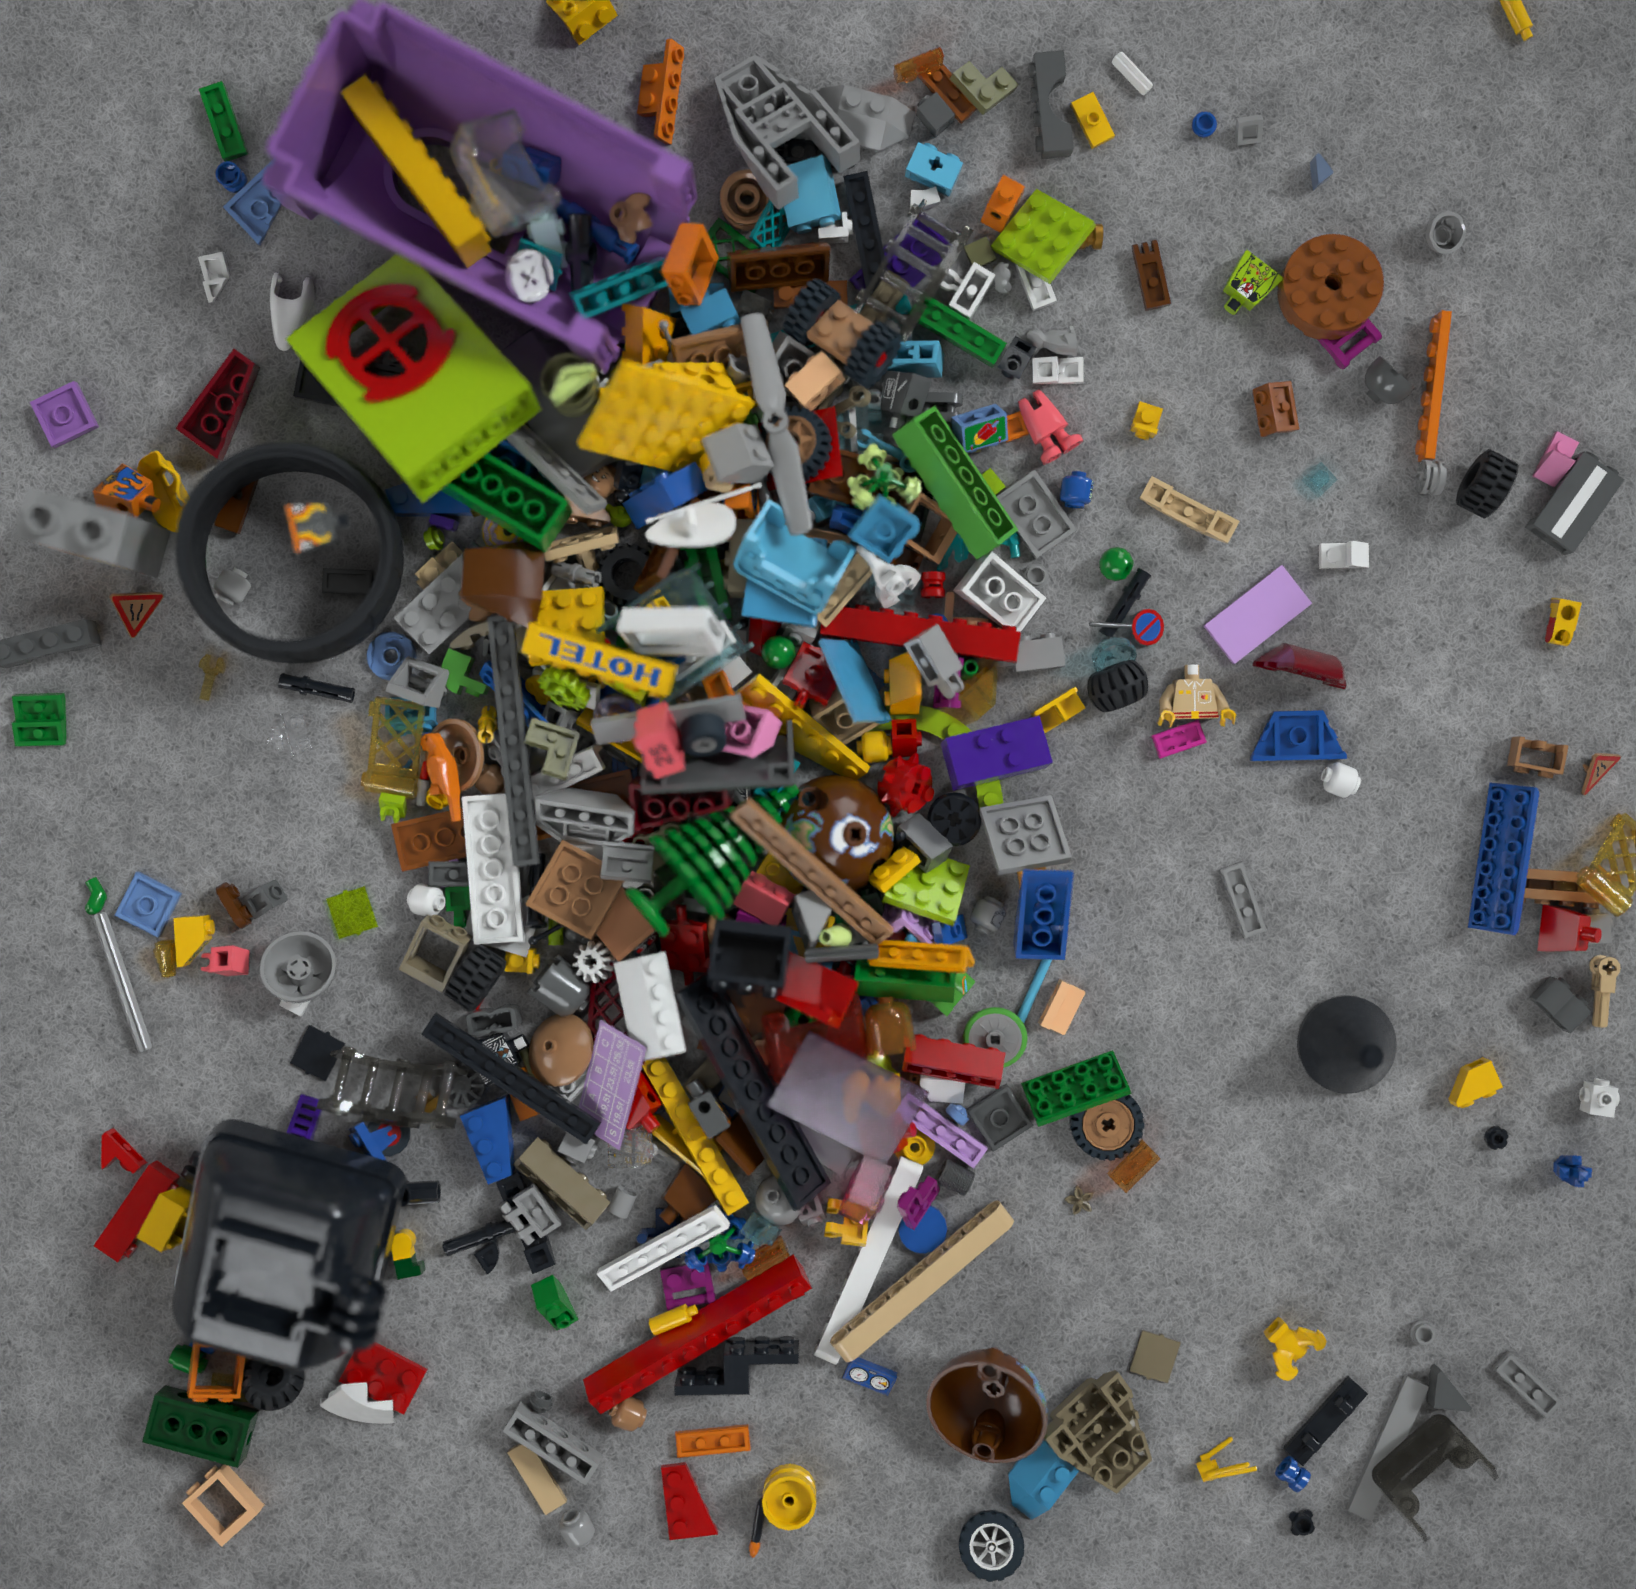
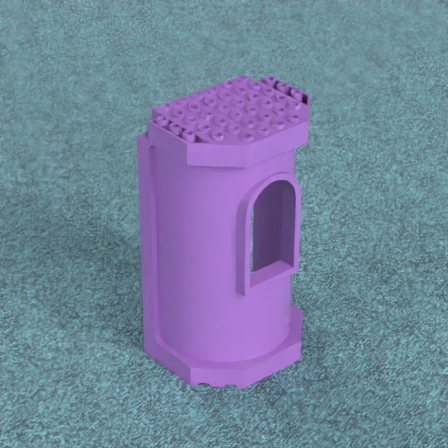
[262,0,698,375]

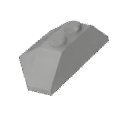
[819,85,915,152]
[535,787,634,846]

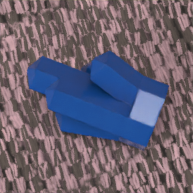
[830,504,866,535]
[1553,1155,1592,1187]

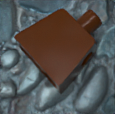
[659,1164,717,1226]

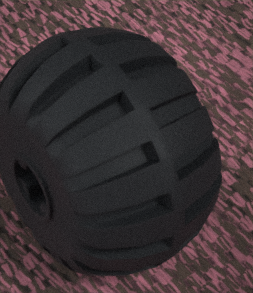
[1087,660,1148,712]
[242,1359,305,1411]

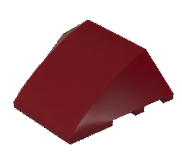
[1252,643,1347,690]

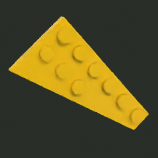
[734,674,871,780]

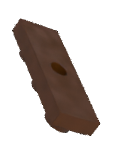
[214,479,259,534]

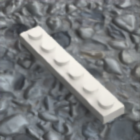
[597,1204,730,1291]

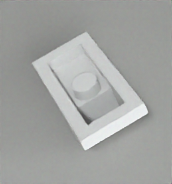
[1319,541,1369,569]

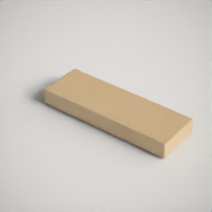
[508,1443,567,1515]

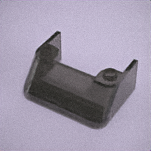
[1372,1414,1499,1543]

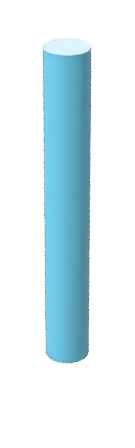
[1017,959,1052,1023]

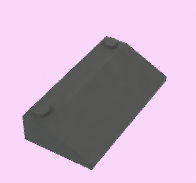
[501,327,619,478]
[641,720,795,794]

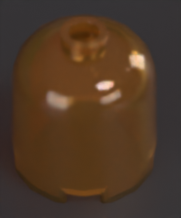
[864,996,917,1055]

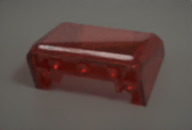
[761,992,868,1086]

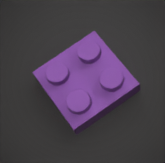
[30,381,99,448]

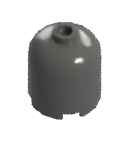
[527,954,590,1016]

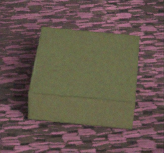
[963,236,997,267]

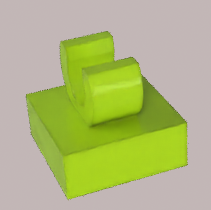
[379,792,407,823]

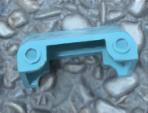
[734,499,857,614]

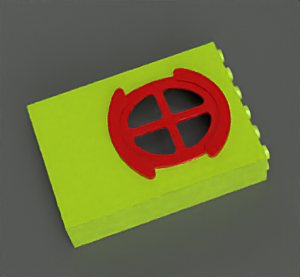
[286,253,542,503]

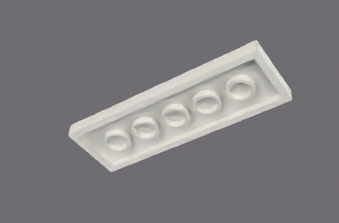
[462,793,525,945]

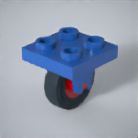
[348,1112,411,1161]

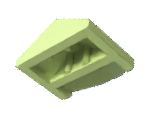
[551,364,597,407]

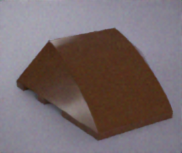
[460,541,545,630]

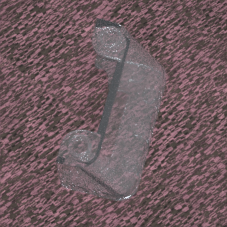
[450,109,561,237]

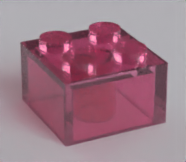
[837,1155,893,1225]

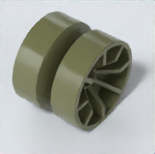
[541,353,600,417]

